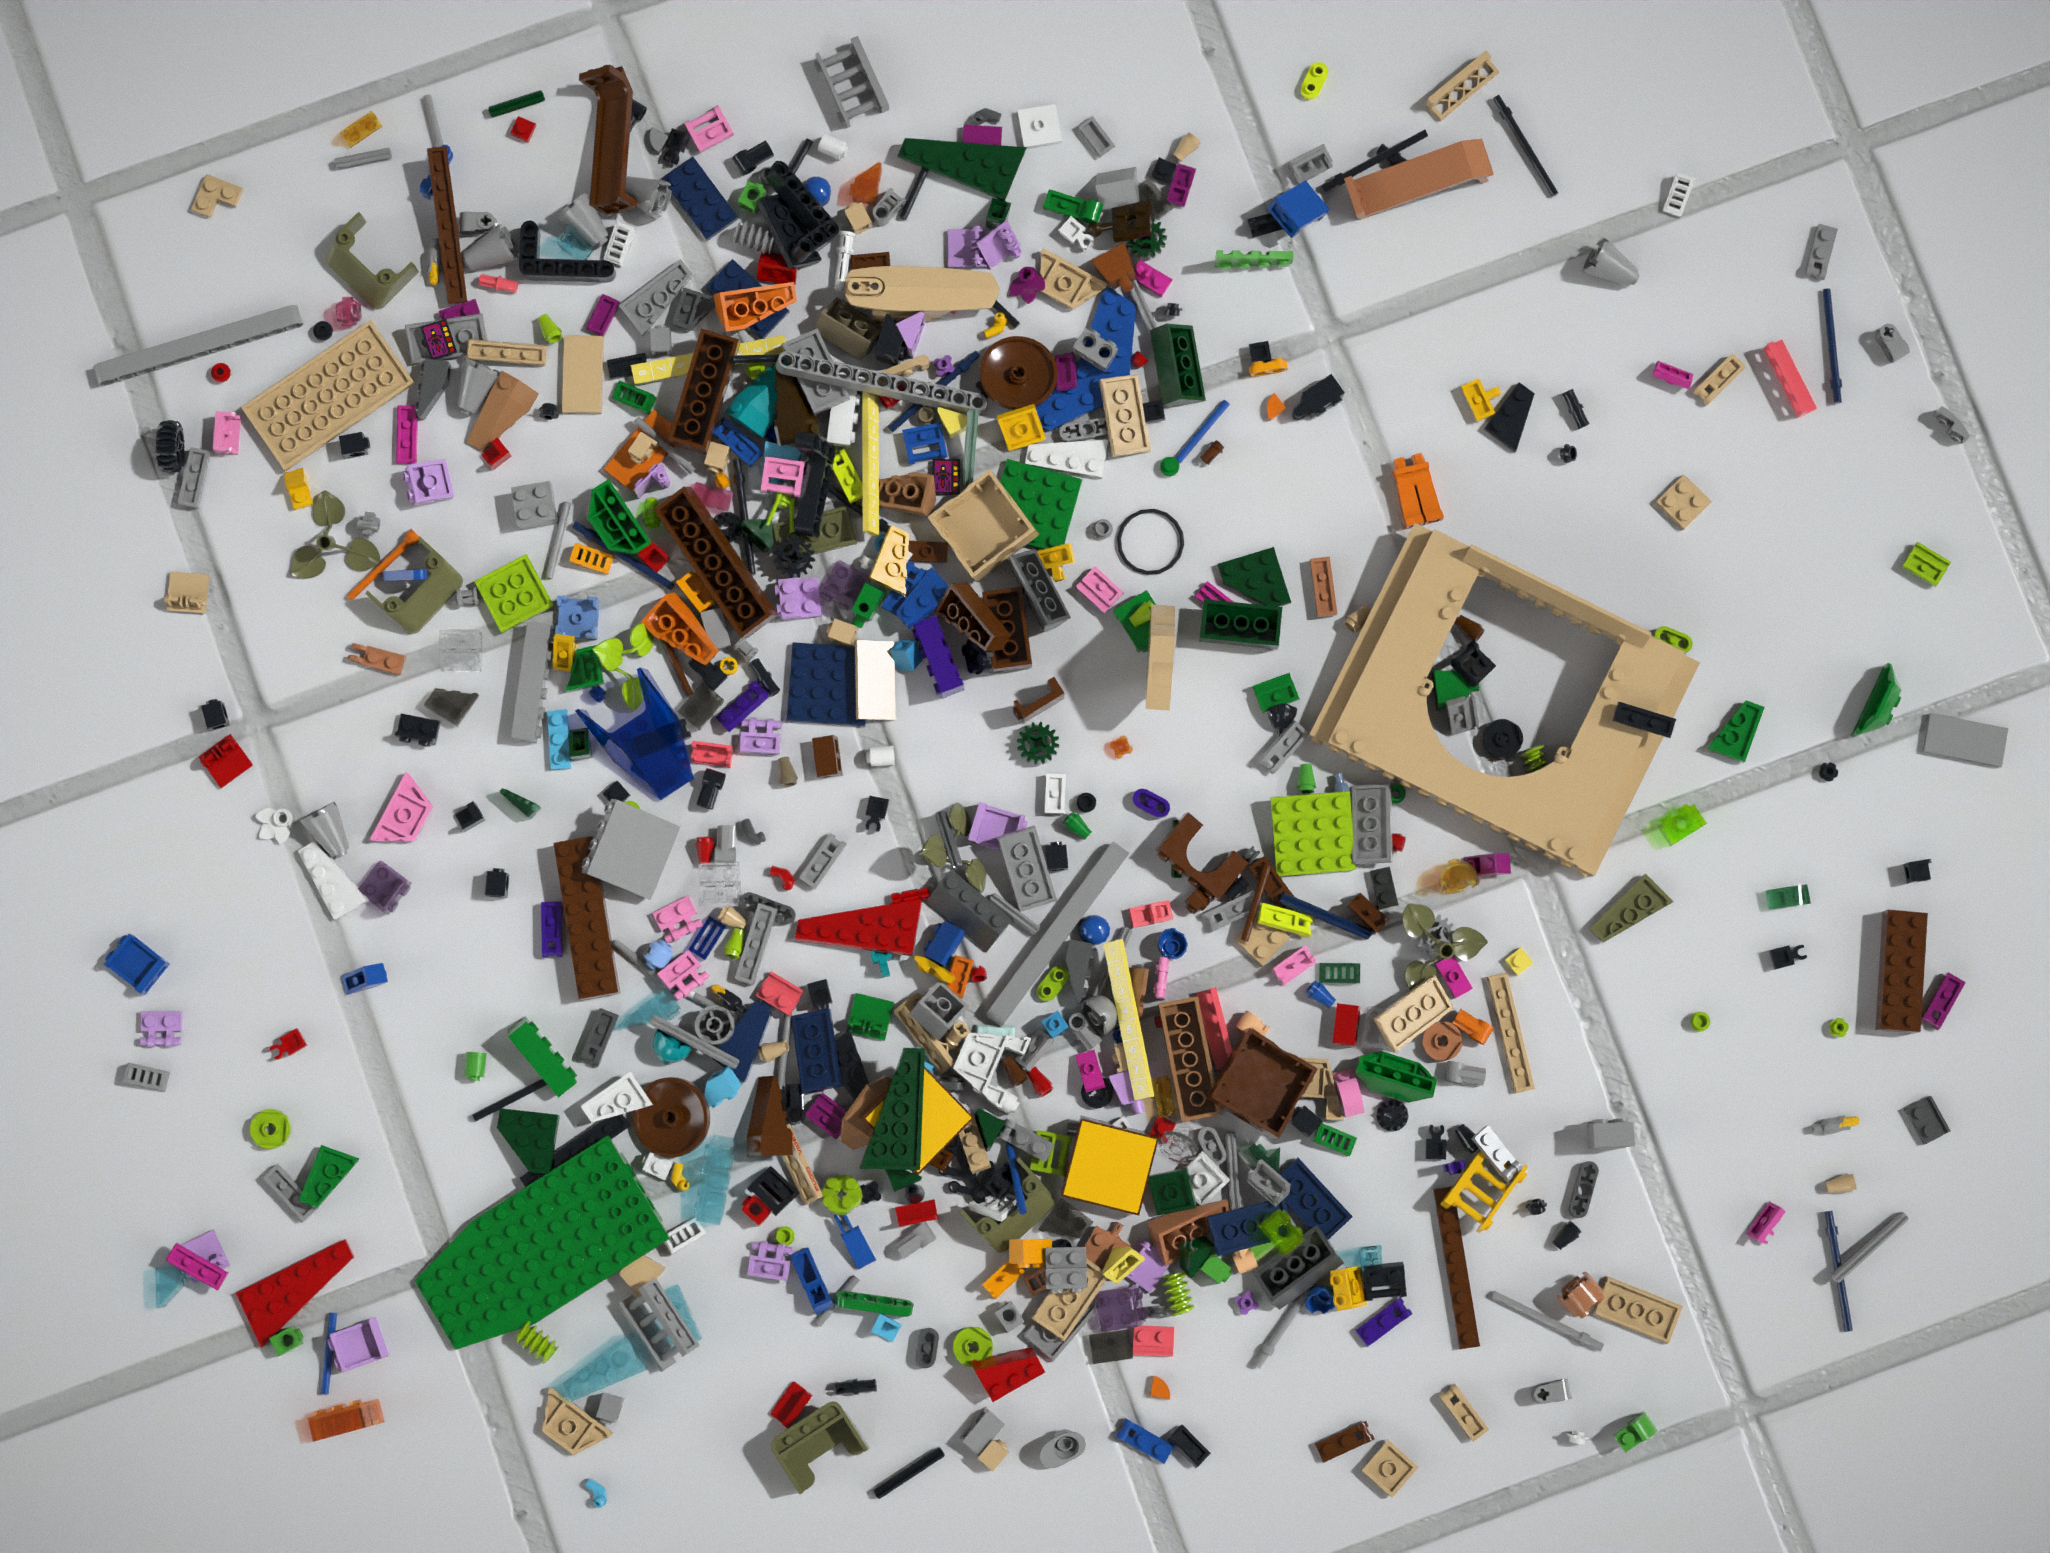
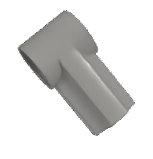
[715,825,736,865]
[1067,1013,1102,1051]
[1444,1061,1486,1086]
[894,1222,937,1259]

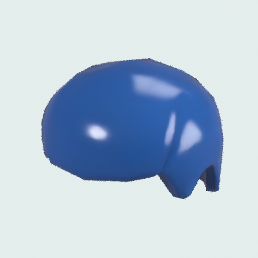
[804,176,831,207]
[1078,915,1110,945]
[1157,928,1188,960]
[1305,1285,1335,1314]

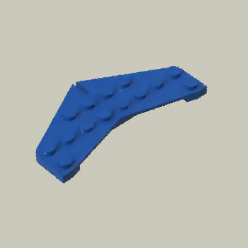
[1036,286,1136,431]

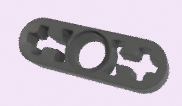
[740,892,796,925]
[1569,1161,1599,1218]

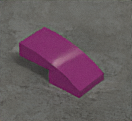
[1166,163,1196,207]

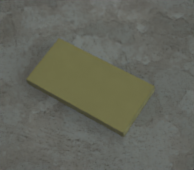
[772,506,857,563]

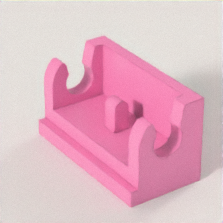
[213,411,241,455]
[1272,945,1316,986]

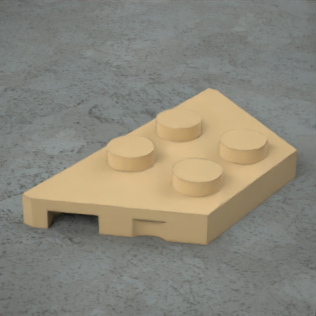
[1039,248,1108,310]
[542,1387,613,1455]

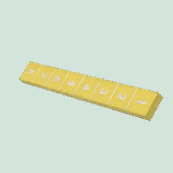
[631,335,785,386]
[862,380,879,536]
[1103,939,1154,1100]

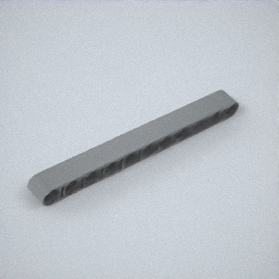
[93,305,303,386]
[775,351,987,415]
[986,841,1129,1027]

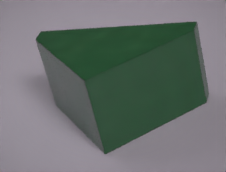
[986,199,1011,230]
[736,519,774,553]
[569,727,593,761]
[974,1108,1005,1152]
[885,1169,922,1192]
[1180,1236,1215,1278]

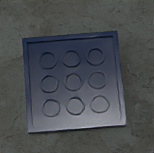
[786,642,866,727]

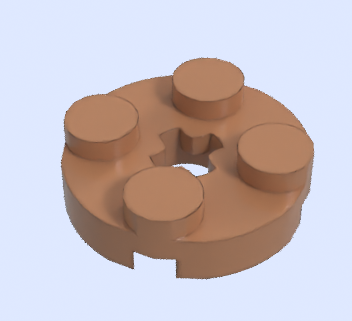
[1422,1021,1462,1061]

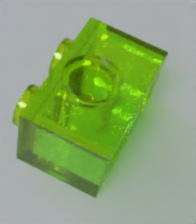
[1658,804,1707,847]
[1258,1209,1305,1256]

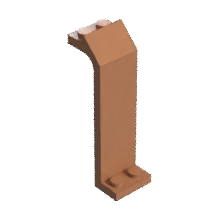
[1344,139,1494,220]

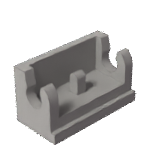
[1288,144,1333,184]
[698,608,731,651]
[1246,1159,1291,1207]
[960,1407,1005,1456]

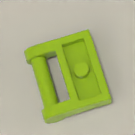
[1030,1130,1073,1176]

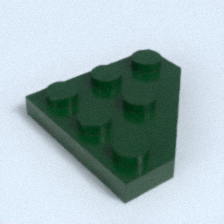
[1217,547,1291,607]
[497,1108,560,1175]

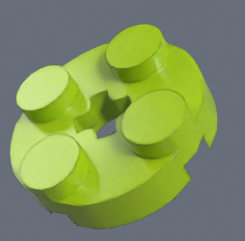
[250,1109,291,1149]
[822,1175,862,1215]
[953,1327,993,1367]

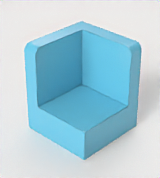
[871,1313,902,1342]

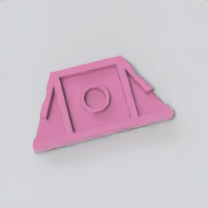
[370,772,433,842]

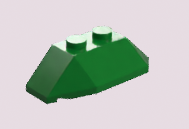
[587,479,652,554]
[1851,663,1901,737]
[1356,1051,1437,1103]

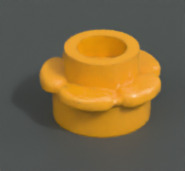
[714,471,731,490]

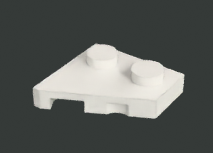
[969,1191,1018,1222]

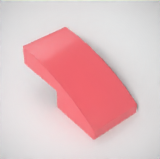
[1128,900,1173,928]

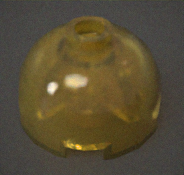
[1439,859,1480,894]

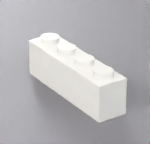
[827,372,864,449]

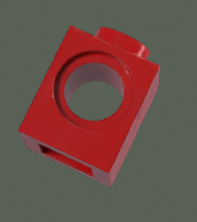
[741,1195,772,1226]

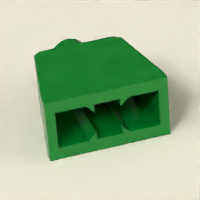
[851,583,887,629]
[1432,670,1479,710]

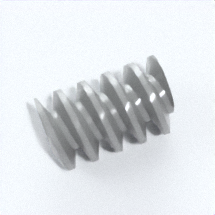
[733,221,776,254]

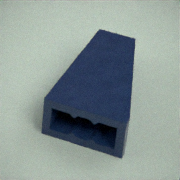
[712,1000,772,1083]

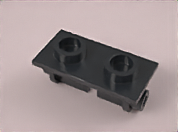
[1247,213,1283,238]

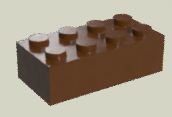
[982,587,1032,673]

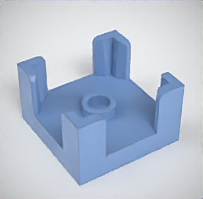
[555,596,599,640]

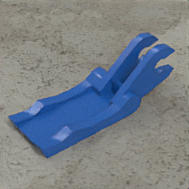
[834,1215,876,1269]

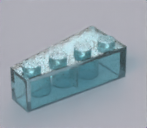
[694,1135,738,1225]
[563,1332,648,1402]

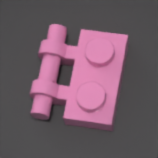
[652,896,703,943]
[657,950,709,1001]
[1153,957,1169,1000]

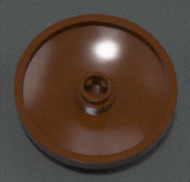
[979,336,1058,410]
[633,1077,710,1158]

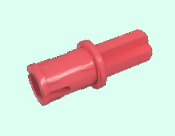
[479,274,518,293]

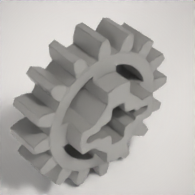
[1413,914,1454,957]

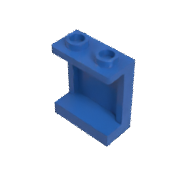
[1267,180,1330,238]
[104,933,170,995]

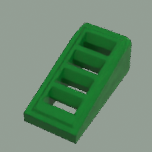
[611,380,657,415]
[1313,1123,1357,1156]

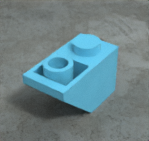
[704,1066,742,1108]

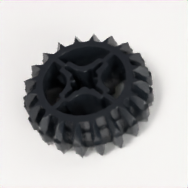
[155,420,185,473]

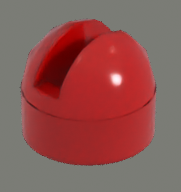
[1132,350,1148,367]
[971,965,987,982]

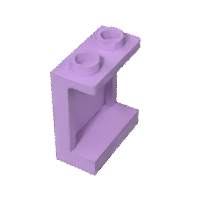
[968,802,1028,851]
[327,1317,389,1373]

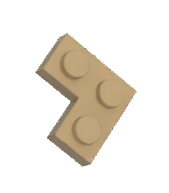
[192,174,243,218]

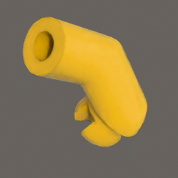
[983,313,1007,339]
[671,1162,690,1191]

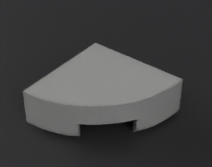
[650,127,669,154]

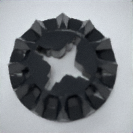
[714,512,742,542]
[1081,1078,1113,1108]
[1376,1099,1409,1131]

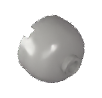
[1080,995,1118,1035]
[694,1005,735,1046]

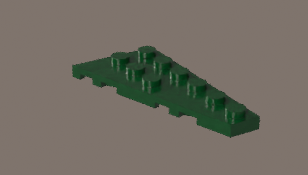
[897,138,1027,201]
[859,1048,925,1170]

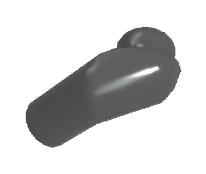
[973,108,1002,124]
[741,819,766,845]

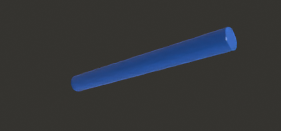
[1175,400,1230,464]
[1005,1143,1027,1214]
[320,1312,337,1394]

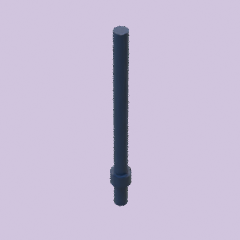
[1823,288,1842,404]
[888,350,980,433]
[572,521,675,590]
[1825,1210,1853,1332]

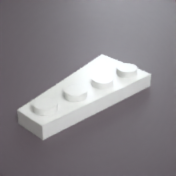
[1025,439,1109,479]
[298,841,370,920]

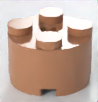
[1557,1272,1605,1319]

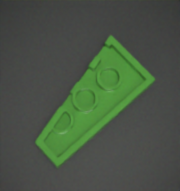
[1214,250,1294,270]

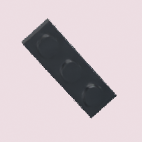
[1612,702,1676,738]

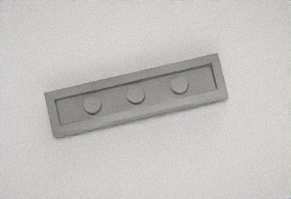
[735,903,778,985]

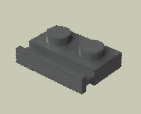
[1904,1096,1950,1145]

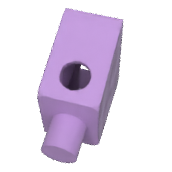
[1108,1070,1148,1115]

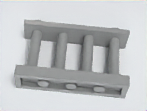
[814,36,889,128]
[617,1278,700,1372]

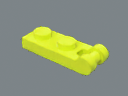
[832,449,862,504]
[1258,903,1313,938]

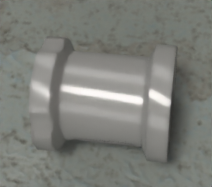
[457,587,479,607]
[732,638,759,662]

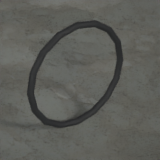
[1117,509,1184,575]

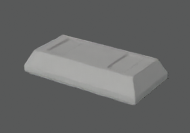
[1077,116,1115,157]

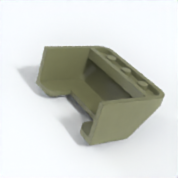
[771,1401,870,1494]

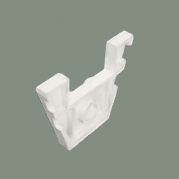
[953,1033,1031,1110]

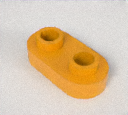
[1249,358,1288,377]

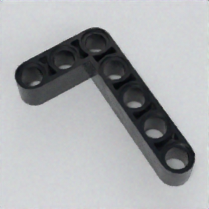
[765,161,839,262]
[519,220,616,282]
[795,432,835,537]

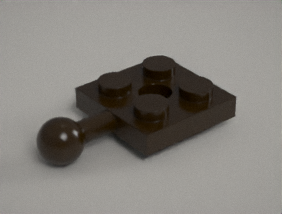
[1088,200,1152,243]

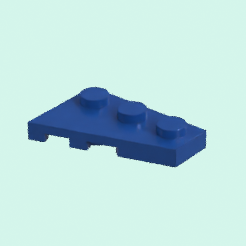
[896,567,949,629]

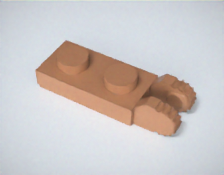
[348,643,406,675]

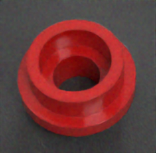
[211,363,231,382]

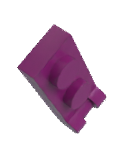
[1921,972,1966,1031]

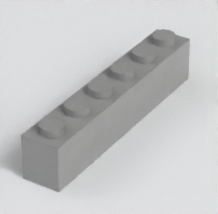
[511,621,556,743]

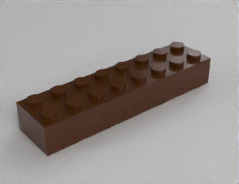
[654,486,779,638]
[553,836,621,1001]

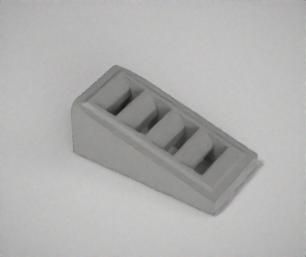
[123,1063,170,1091]

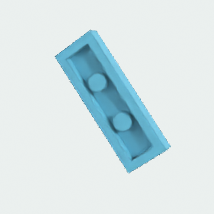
[547,709,571,770]

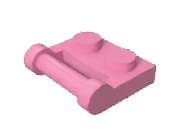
[684,105,734,153]
[761,456,805,497]

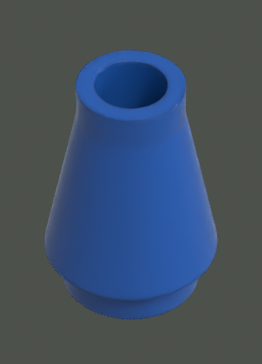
[1306,980,1336,1008]

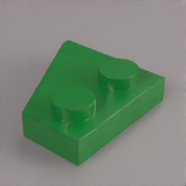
[566,645,604,692]

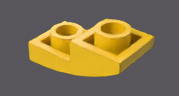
[914,955,956,984]

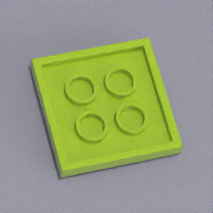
[474,554,554,634]

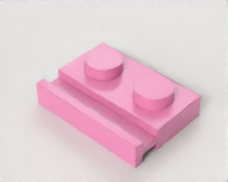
[1075,566,1124,614]

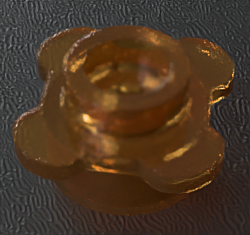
[1110,736,1133,759]

